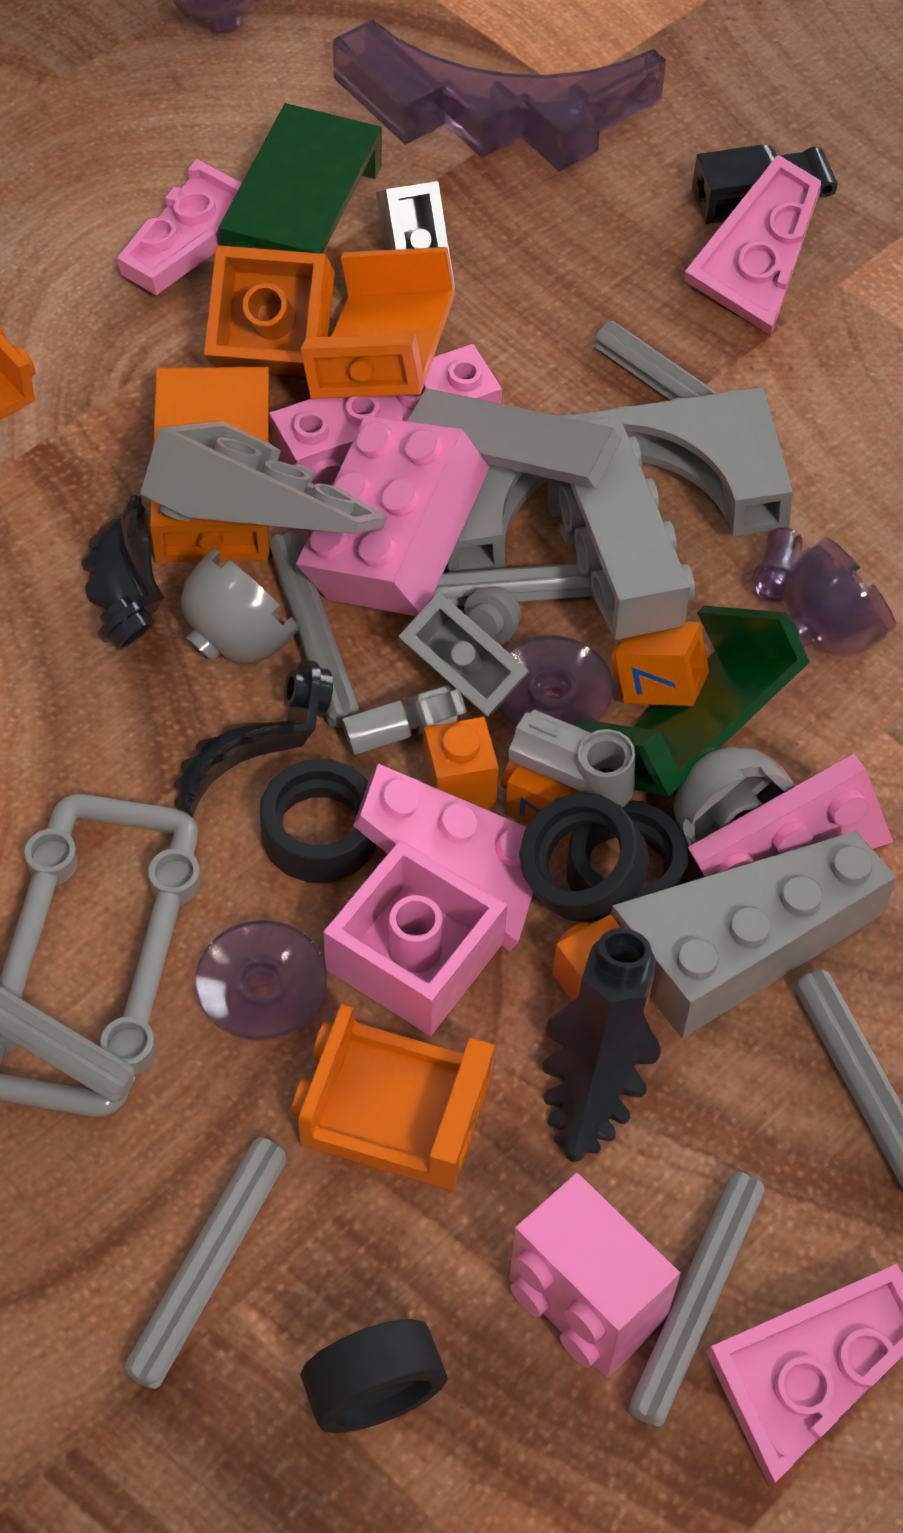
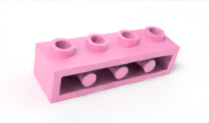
[269,344,502,485]

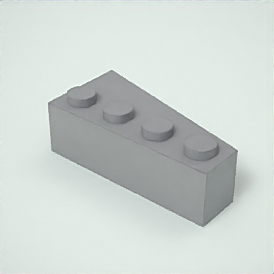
[547,415,696,640]
[611,831,897,1039]

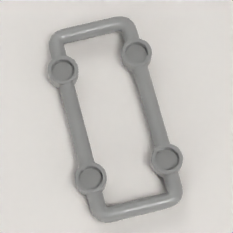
[0,794,201,1117]

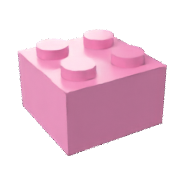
[323,839,507,1037]
[509,1173,681,1379]

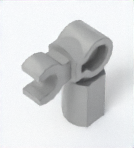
[341,685,467,755]

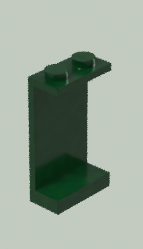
[218,103,382,254]
[573,606,810,796]

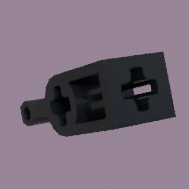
[692,145,838,224]

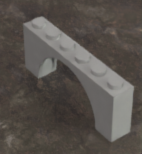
[447,387,793,572]

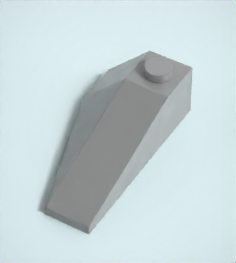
[140,421,387,534]

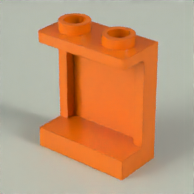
[291,1003,495,1191]

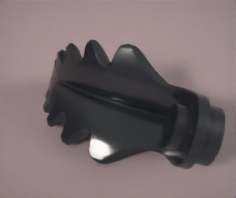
[82,495,165,650]
[174,659,333,818]
[542,928,661,1162]

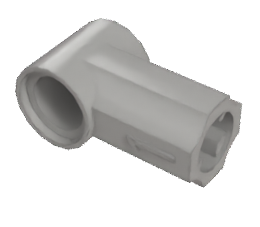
[509,709,635,807]

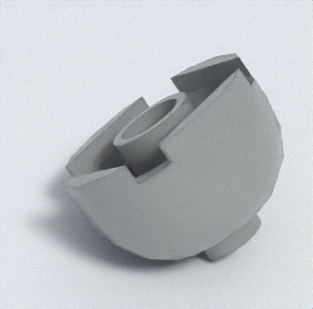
[180,548,300,664]
[673,746,795,852]

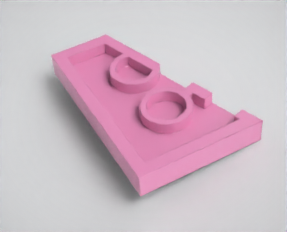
[685,155,821,336]
[117,159,242,295]
[688,753,894,877]
[353,764,533,952]
[706,1264,903,1486]

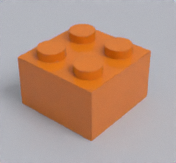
[204,245,335,377]

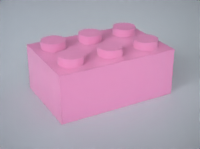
[296,416,490,616]

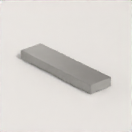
[408,388,622,489]

